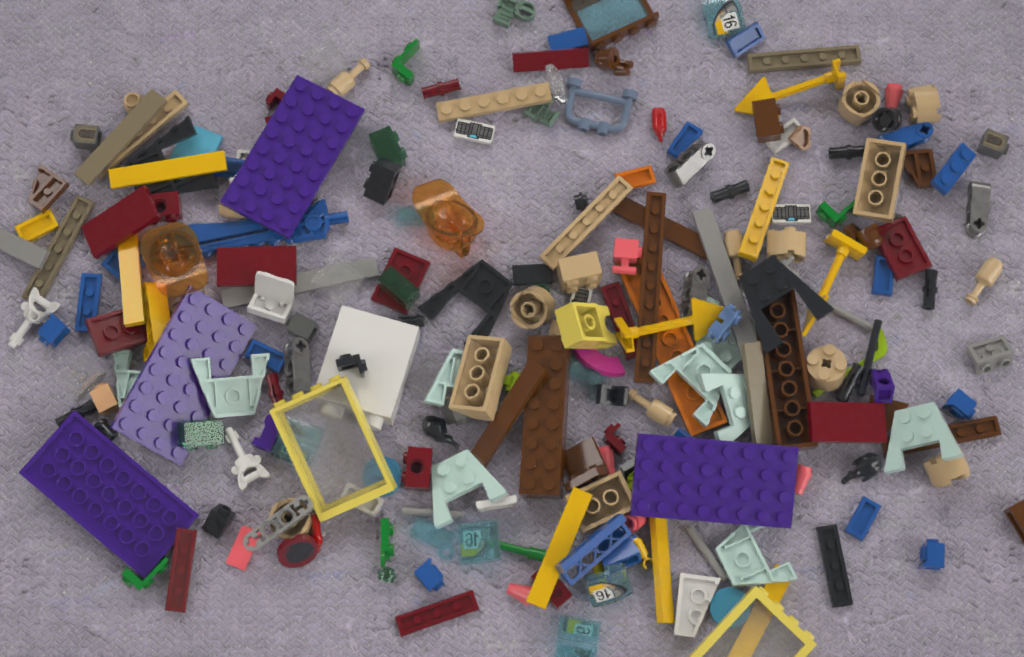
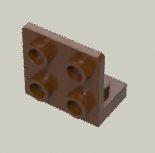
[563,437,610,492]

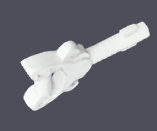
[8,287,61,349]
[225,427,270,492]

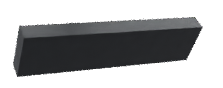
[816,524,854,608]

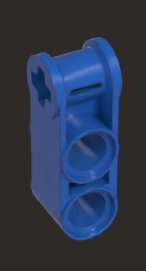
[876,122,934,150]

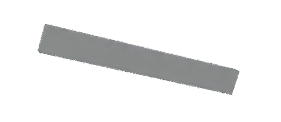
[692,207,758,358]
[220,257,379,309]

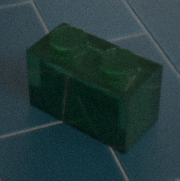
[368,125,408,167]
[377,265,421,311]
[178,419,225,451]

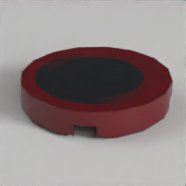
[277,534,318,568]

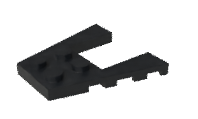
[124,116,219,194]
[739,255,834,354]
[417,259,513,346]

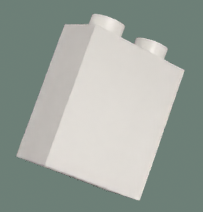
[314,305,420,431]

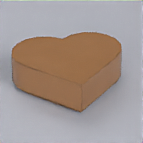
[788,125,811,151]

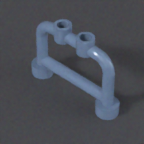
[564,77,638,136]

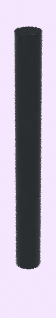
[857,319,882,396]

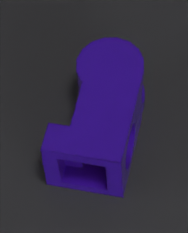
[870,369,895,403]
[252,414,280,454]

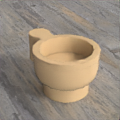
[123,92,143,113]

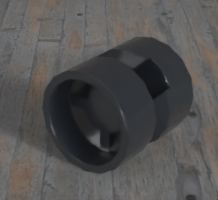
[872,107,902,133]

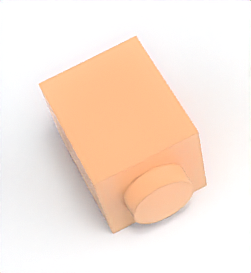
[89,383,120,417]

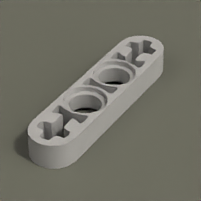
[243,495,313,552]

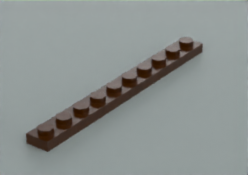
[634,191,666,385]

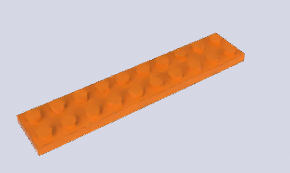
[614,246,728,437]

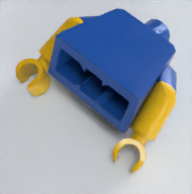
[591,528,653,585]

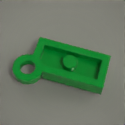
[380,518,394,568]

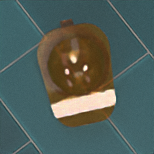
[412,179,485,258]
[140,222,209,297]

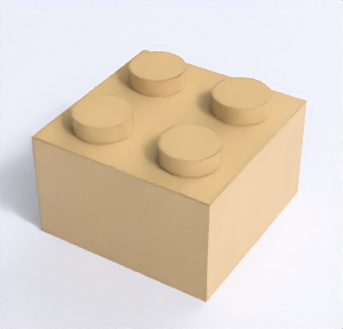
[557,251,602,294]

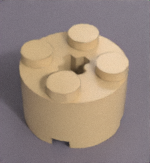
[837,80,881,126]
[905,84,941,125]
[766,227,806,264]
[510,285,556,329]
[806,344,847,391]
[923,448,971,488]
[269,498,312,540]

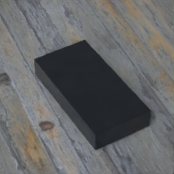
[512,264,552,286]

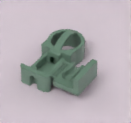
[493,0,536,29]
[523,85,561,128]

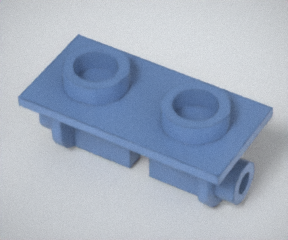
[707,303,743,344]

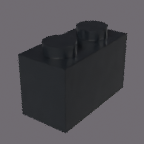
[363,156,402,206]

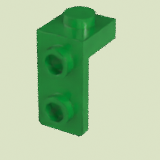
[391,39,420,86]
[816,199,855,228]
[121,556,169,591]

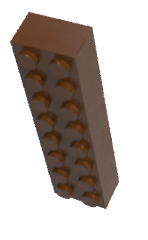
[755,289,818,451]
[519,336,571,499]

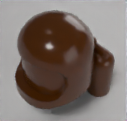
[594,47,634,76]
[843,223,882,251]

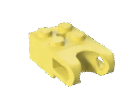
[554,302,618,350]

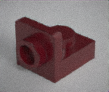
[265,88,286,111]
[602,423,627,457]

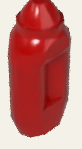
[651,107,667,142]
[311,514,323,553]

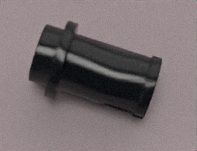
[399,314,424,329]

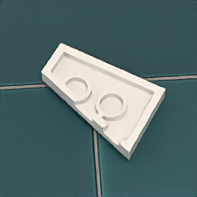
[673,573,721,638]

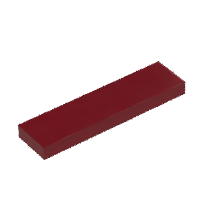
[512,47,589,73]
[600,281,637,361]
[165,528,197,613]
[395,590,479,637]

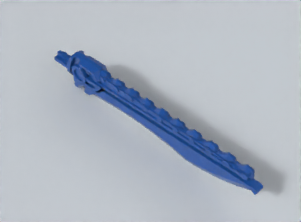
[139,199,349,269]

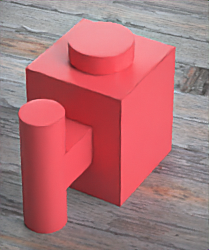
[612,238,642,275]

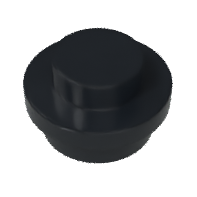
[574,192,589,211]

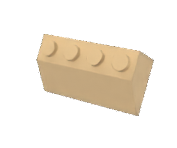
[853,138,907,223]
[448,335,512,421]

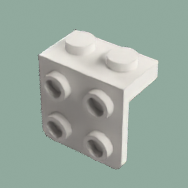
[247,271,295,324]

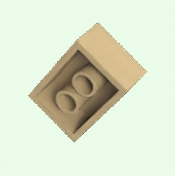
[564,470,632,536]

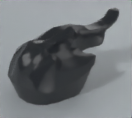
[422,416,459,449]
[841,452,882,484]

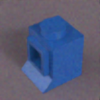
[38,312,71,348]
[940,388,978,420]
[917,539,945,570]
[414,557,445,593]

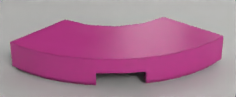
[573,349,626,377]

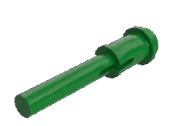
[488,539,547,562]

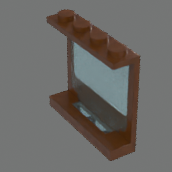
[562,0,659,52]

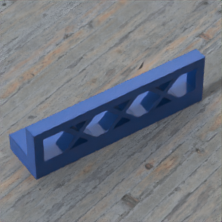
[555,513,632,586]

